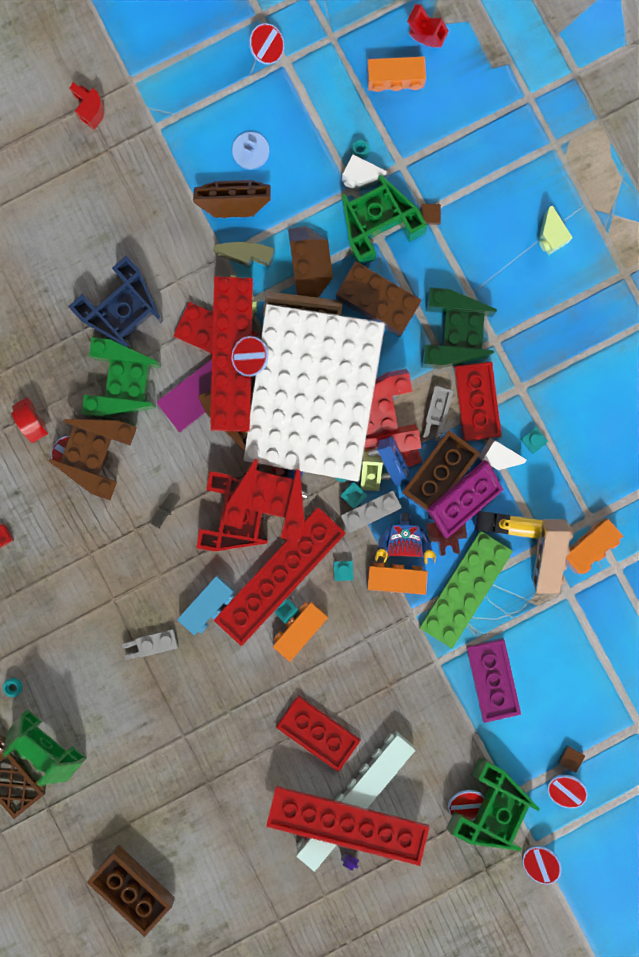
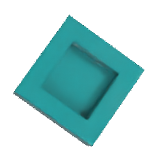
[520,427,549,454]
[340,482,367,509]
[334,561,354,581]
[274,597,299,624]

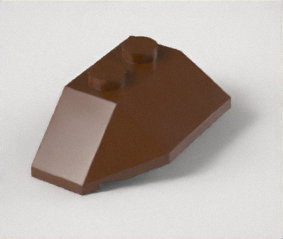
[193,180,271,218]
[288,226,333,298]

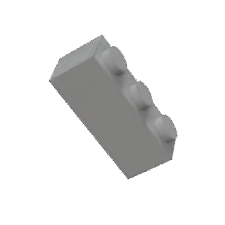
[341,491,402,533]

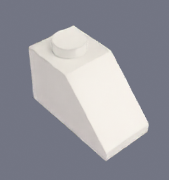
[342,155,387,190]
[478,438,526,470]

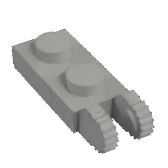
[423,385,453,442]
[121,629,178,660]

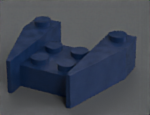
[68,256,163,349]

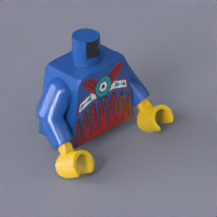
[375,513,436,564]

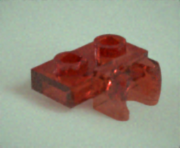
[426,522,467,556]

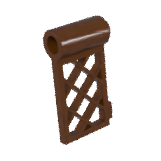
[0,735,46,819]

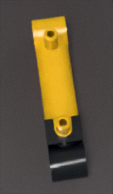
[474,511,570,539]

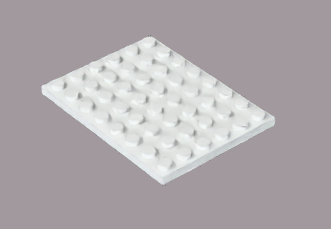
[244,305,385,481]

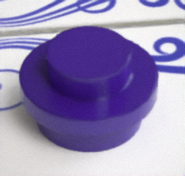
[340,853,359,871]

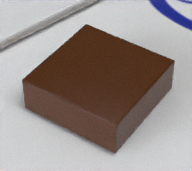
[421,204,441,225]
[558,745,585,773]

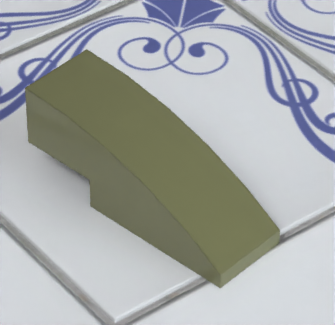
[213,242,275,268]

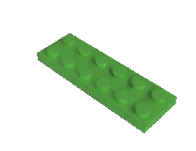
[419,531,513,649]

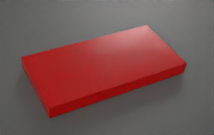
[454,362,502,441]
[276,695,361,772]

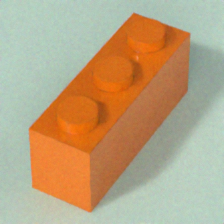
[367,57,426,92]
[566,519,623,574]
[367,562,428,595]
[272,601,328,662]

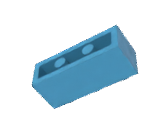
[177,575,235,635]

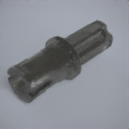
[149,492,180,529]

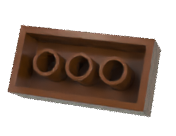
[336,261,422,337]
[402,430,480,514]
[87,845,175,937]

